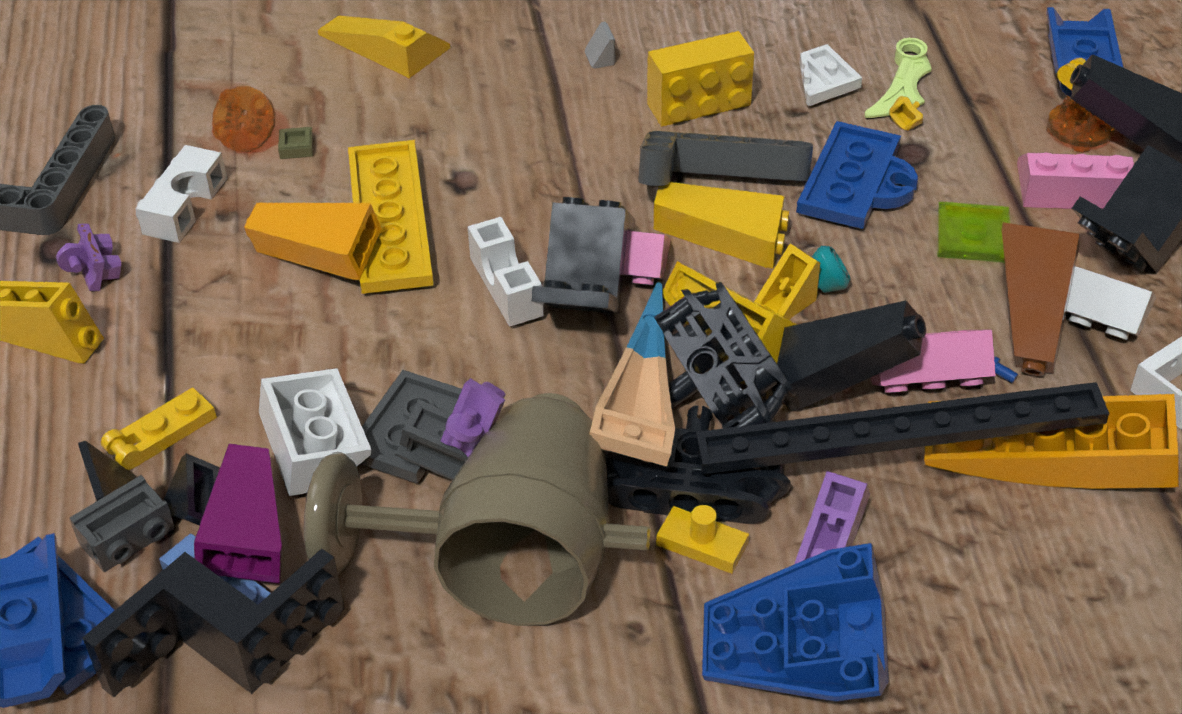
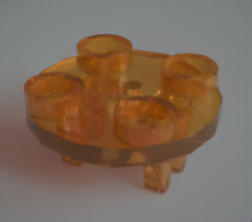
[212,86,276,152]
[1046,96,1115,153]

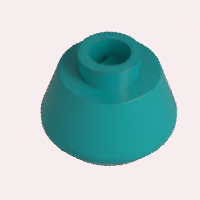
[812,246,851,293]

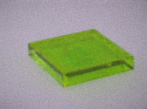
[937,202,1010,263]

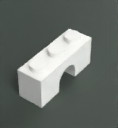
[135,145,227,243]
[467,217,543,327]

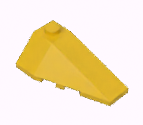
[318,16,450,79]
[662,261,798,384]

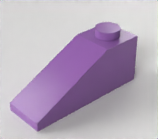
[794,471,870,564]

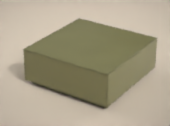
[278,127,313,159]

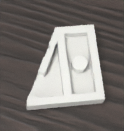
[799,44,862,106]

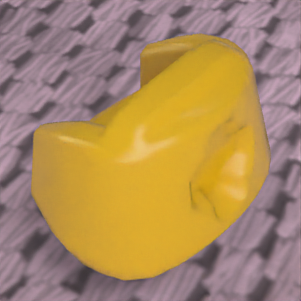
[889,96,924,131]

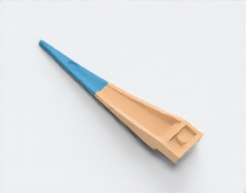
[589,282,675,467]

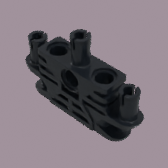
[654,282,796,428]
[605,406,791,524]

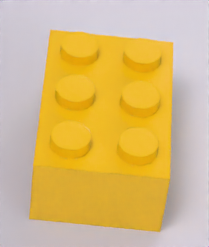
[647,31,754,127]

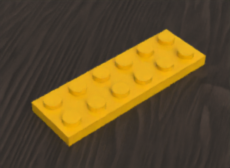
[348,140,434,294]

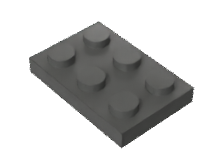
[360,370,462,484]

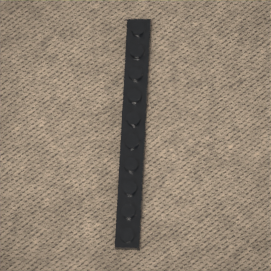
[696,382,1109,474]

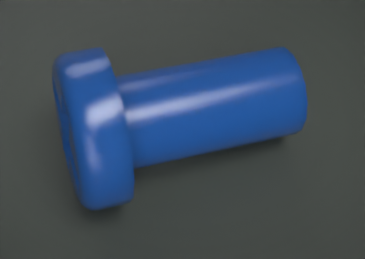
[994,357,1018,384]

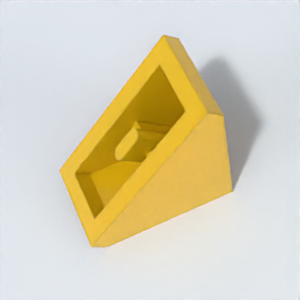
[755,243,820,320]

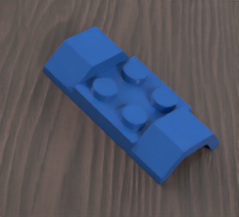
[1046,7,1124,104]
[0,533,66,708]

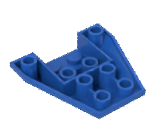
[702,543,889,701]

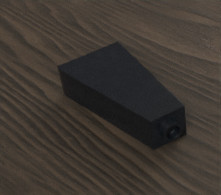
[1070,54,1182,163]
[772,300,926,411]

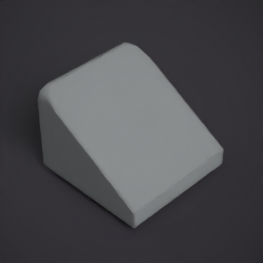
[585,22,615,68]

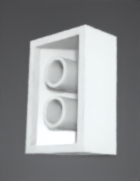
[1066,267,1156,340]
[259,368,372,496]

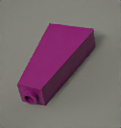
[194,444,282,583]

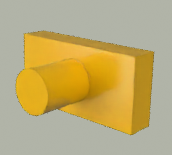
[656,505,749,574]

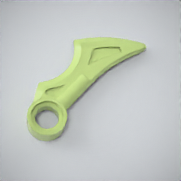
[865,37,932,118]

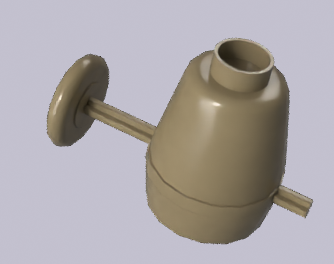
[304,393,650,626]

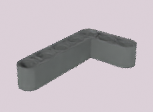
[0,105,115,235]
[638,131,813,186]

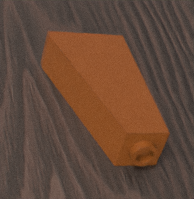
[1001,222,1080,376]

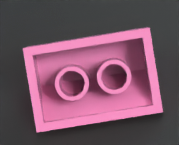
[1017,153,1134,209]
[623,231,671,285]
[871,330,996,392]

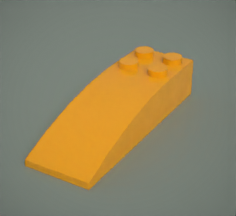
[924,394,1179,489]

